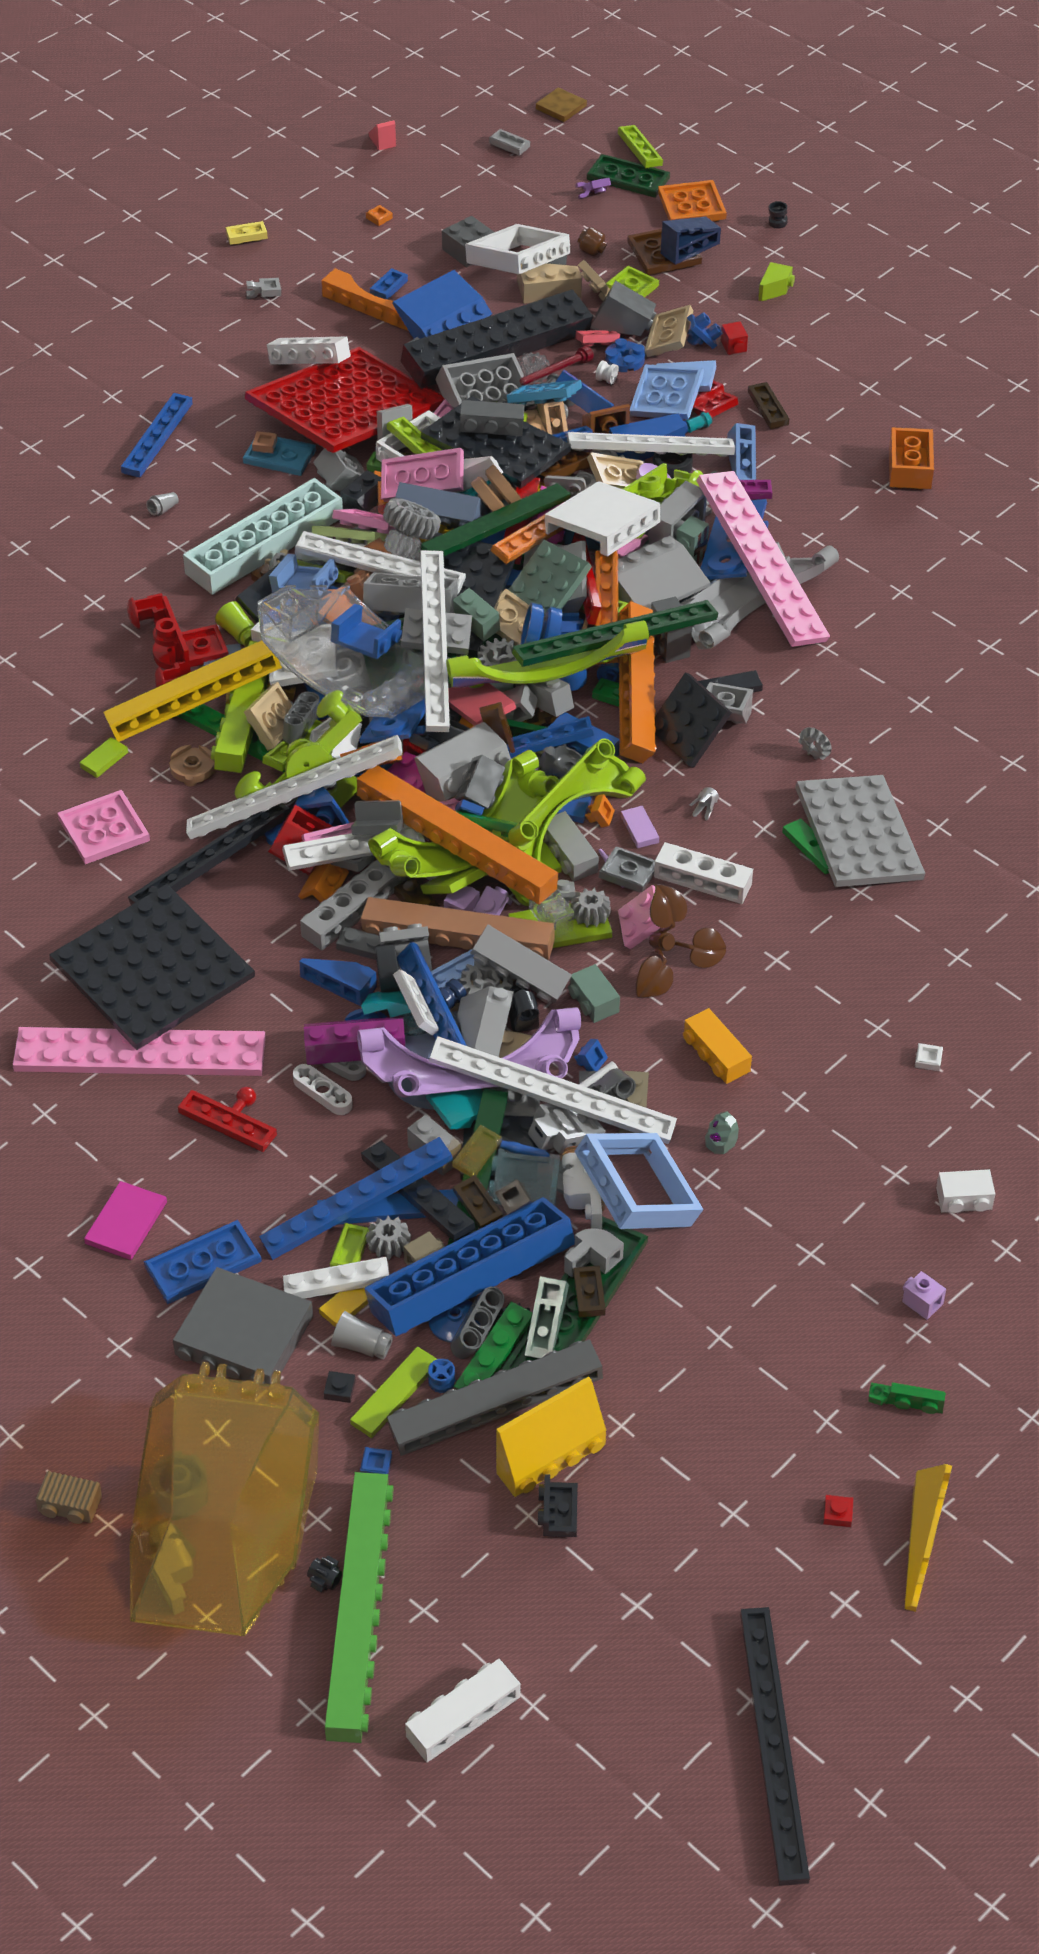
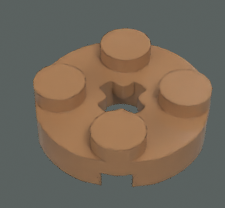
[169,745,215,786]

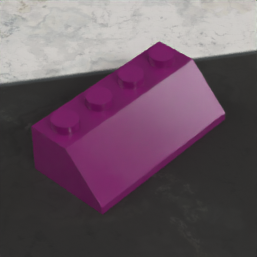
[304,1016,405,1065]

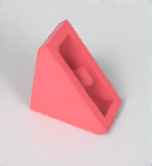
[368,120,396,150]

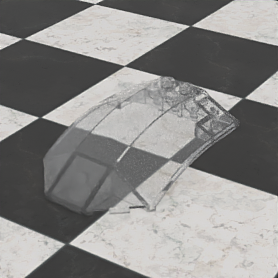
[257,585,449,718]

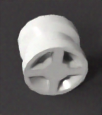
[596,361,619,385]

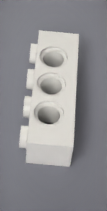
[267,337,350,364]
[654,842,753,904]

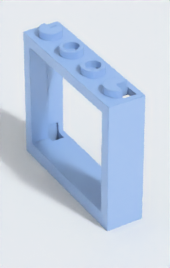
[574,1133,703,1229]

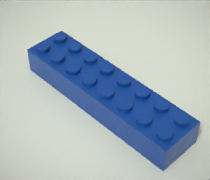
[364,1197,575,1336]

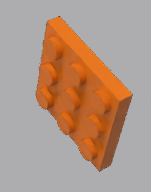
[658,180,727,221]

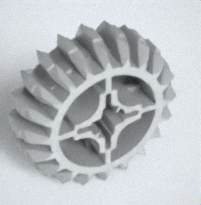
[383,498,441,540]

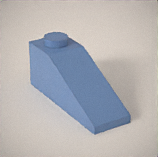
[727,423,756,480]

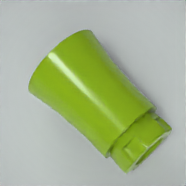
[215,601,255,647]

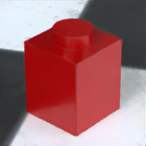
[720,321,748,355]

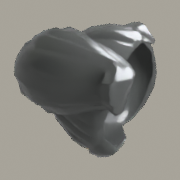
[539,744,582,779]

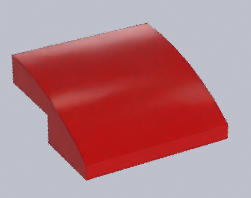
[692,380,738,418]

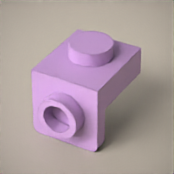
[473,886,512,915]

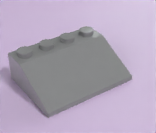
[435,353,536,408]
[618,536,710,609]

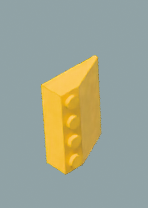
[496,1376,606,1497]

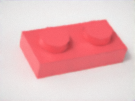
[575,330,620,346]

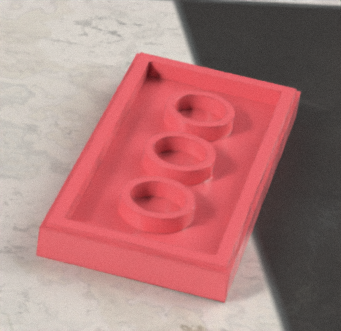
[448,683,516,726]

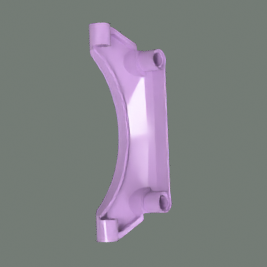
[357,1007,581,1098]

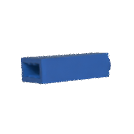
[609,413,688,461]

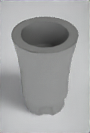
[331,1311,393,1359]

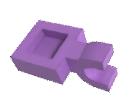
[575,178,611,199]

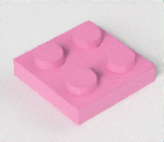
[618,885,661,949]

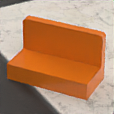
[298,863,349,903]

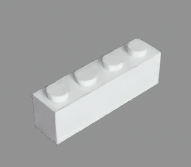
[405,1659,520,1763]

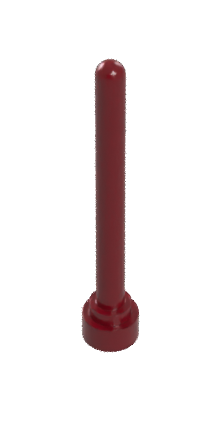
[519,346,594,386]

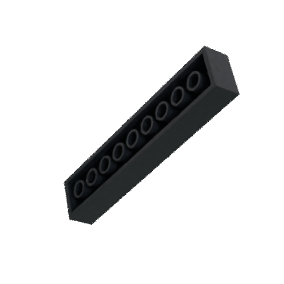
[400,289,593,389]

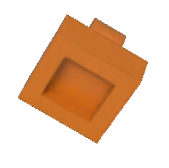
[585,794,615,828]

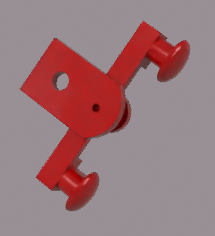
[127,593,229,688]

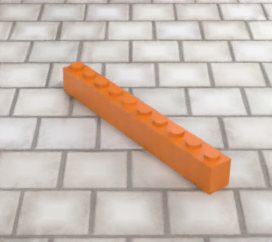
[357,765,558,905]

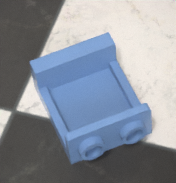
[269,554,338,599]

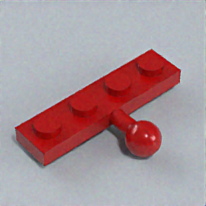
[178,1087,277,1152]

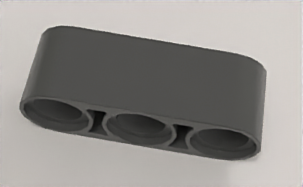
[282,692,320,744]
[450,1286,505,1359]

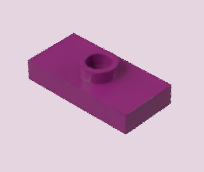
[739,480,772,500]

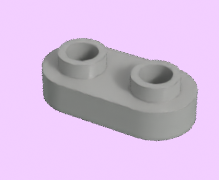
[323,1061,366,1081]

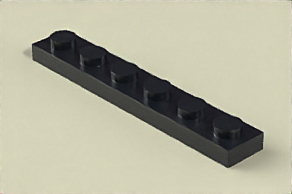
[361,1140,475,1242]

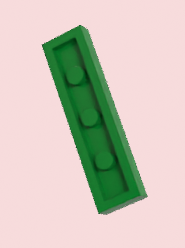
[454,1302,533,1390]

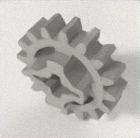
[477,638,520,666]
[460,960,513,995]

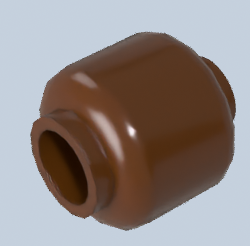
[577,227,607,256]

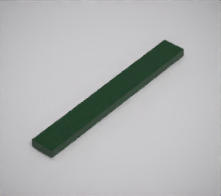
[421,483,571,557]
[447,1088,509,1246]

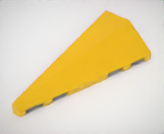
[904,1464,952,1612]

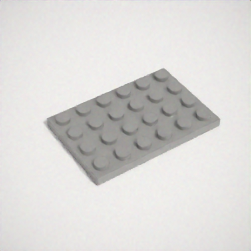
[795,775,925,887]

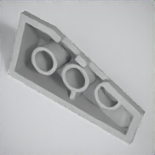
[457,986,513,1057]

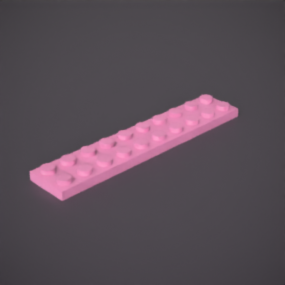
[696,471,830,647]
[13,1027,265,1076]

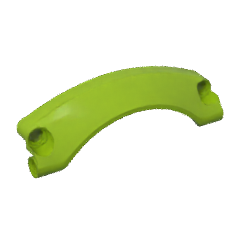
[368,750,559,878]

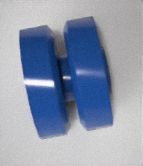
[520,602,562,644]

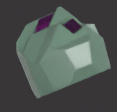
[705,1111,739,1154]

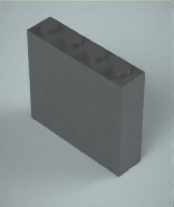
[173,1267,313,1391]

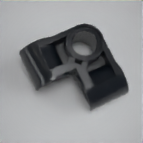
[509,985,539,1033]

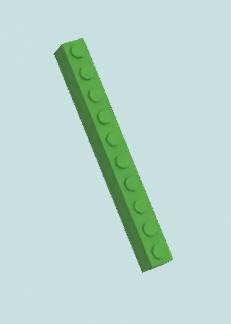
[325,1472,394,1743]

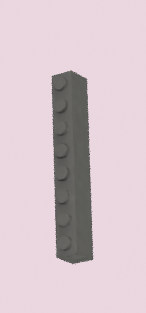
[387,1339,603,1456]

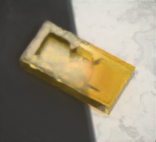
[452,1125,502,1177]

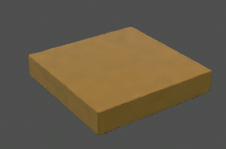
[536,87,587,122]

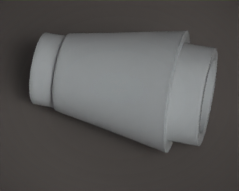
[146,492,179,516]

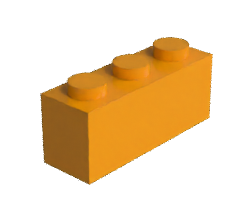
[683,1008,752,1084]

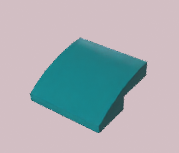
[361,991,411,1018]
[426,1089,483,1129]

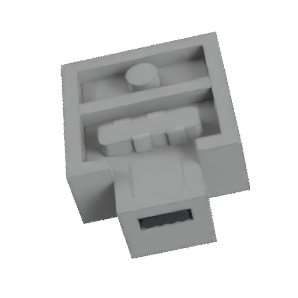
[528,1103,606,1154]

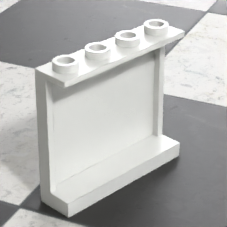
[545,481,660,556]

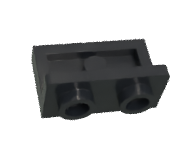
[538,1474,578,1537]

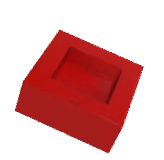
[823,1495,853,1527]

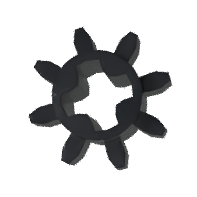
[307,1555,342,1593]

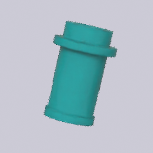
[685,412,712,433]

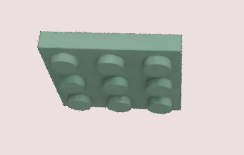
[509,540,592,615]

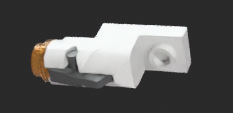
[556,1146,602,1229]

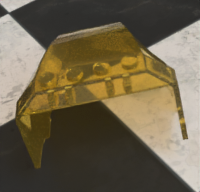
[130,1362,319,1636]

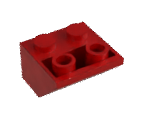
[268,805,333,875]

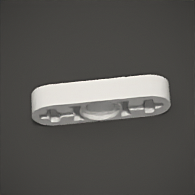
[293,1064,352,1115]

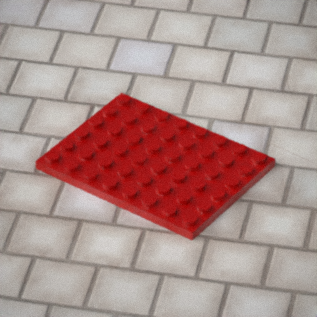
[245,347,445,453]

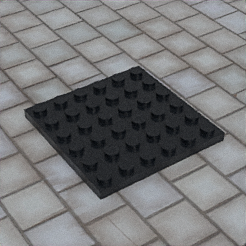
[49,884,255,1050]

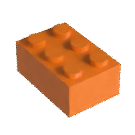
[889,427,934,489]

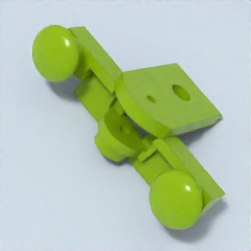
[623,463,704,539]
[235,690,362,808]

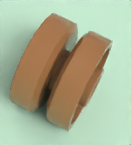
[470,464,521,512]

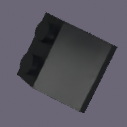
[340,470,381,514]

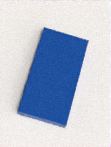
[144,1220,262,1305]

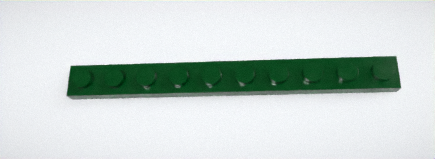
[512,600,718,667]

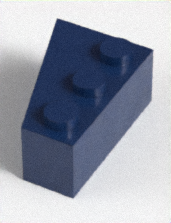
[661,217,721,265]

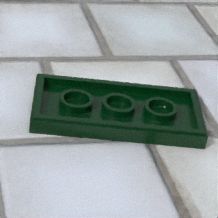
[587,154,670,198]

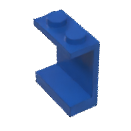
[330,604,402,659]

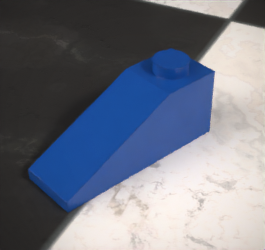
[299,958,377,1006]

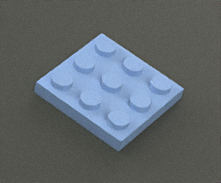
[630,364,704,420]

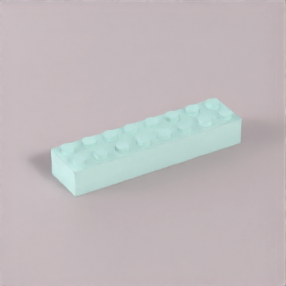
[183,478,343,595]

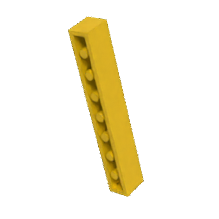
[104,637,282,742]

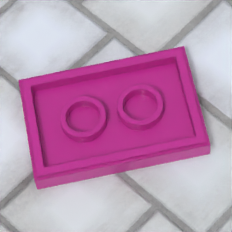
[84,1181,167,1260]

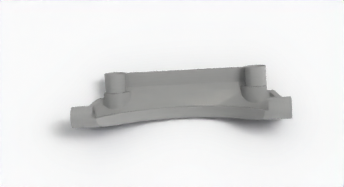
[680,542,839,650]

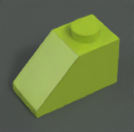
[758,262,795,301]

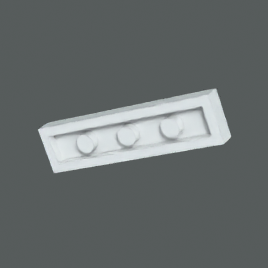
[283,1257,389,1299]

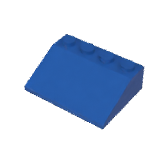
[392,270,492,339]

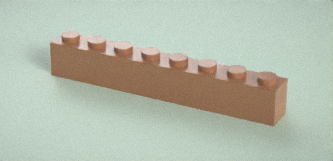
[361,897,555,960]

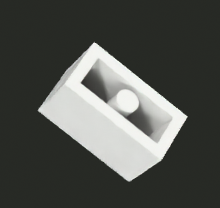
[936,1169,995,1213]

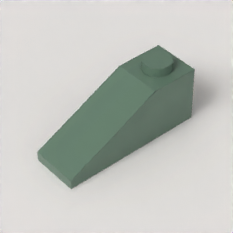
[524,1276,569,1358]

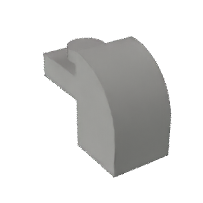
[564,1228,624,1277]

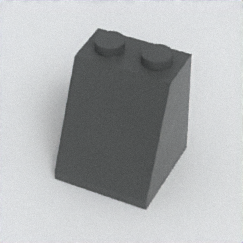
[590,280,656,336]

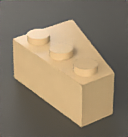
[517,263,582,304]

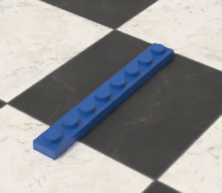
[259,1137,453,1260]

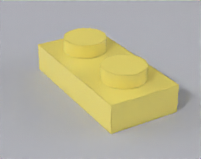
[226,221,268,245]

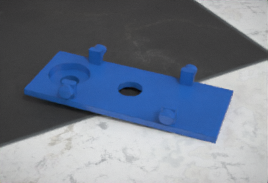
[700,499,769,580]
[359,695,426,743]

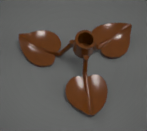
[636,884,726,998]

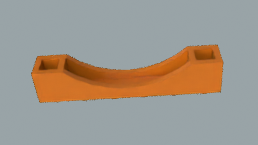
[321,268,408,331]

